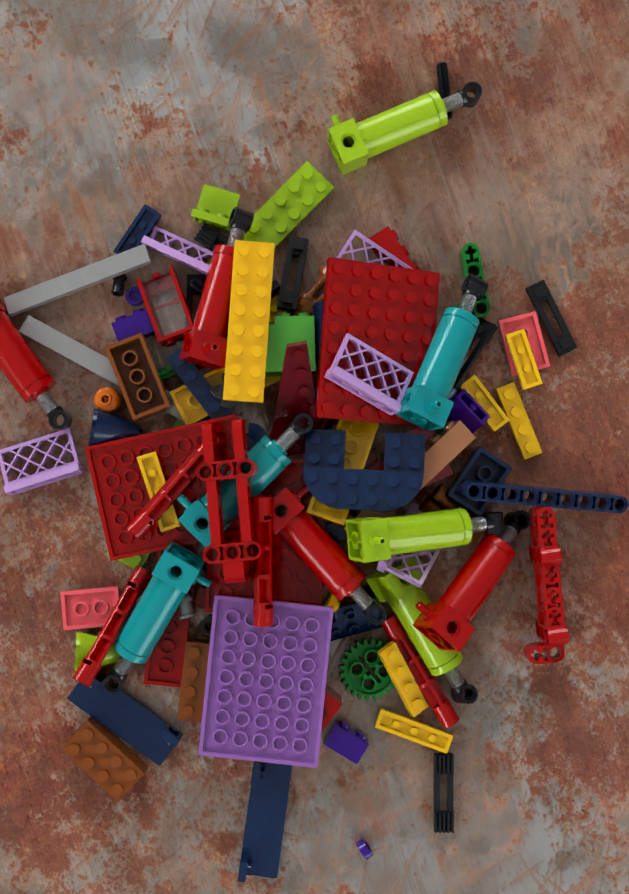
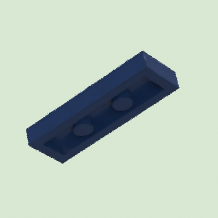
[113,204,162,254]

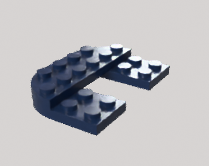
[303,429,426,513]

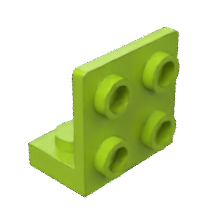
[191,184,240,232]

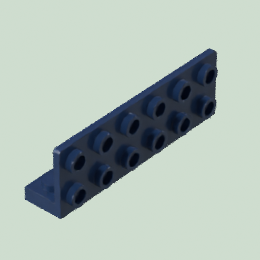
[330,585,382,641]
[67,673,183,766]
[237,761,292,882]

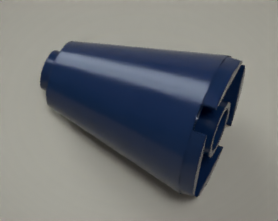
[88,409,143,446]

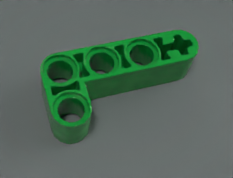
[456,243,490,319]

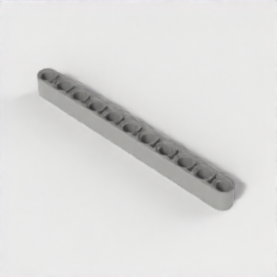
[19,315,210,423]

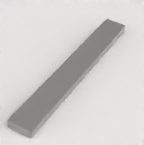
[4,244,152,317]

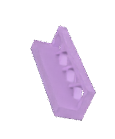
[141,226,213,275]

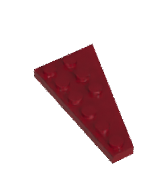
[270,341,320,456]

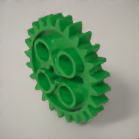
[338,637,395,701]

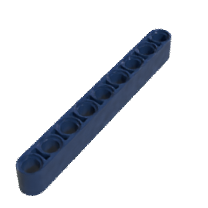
[460,480,629,513]

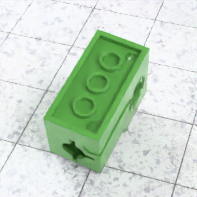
[265,313,316,377]

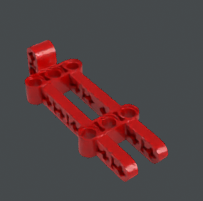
[196,419,265,584]
[523,506,569,664]

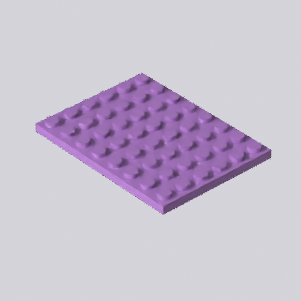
[198,594,334,768]

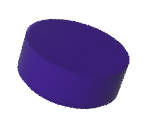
[125,286,144,306]
[356,839,373,860]

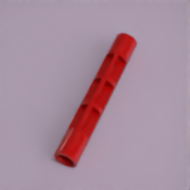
[126,436,225,540]
[252,495,274,627]
[72,566,153,687]
[381,613,460,729]

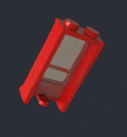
[136,265,194,347]

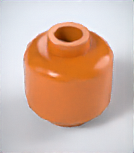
[94,387,122,413]

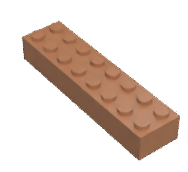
[341,420,476,533]

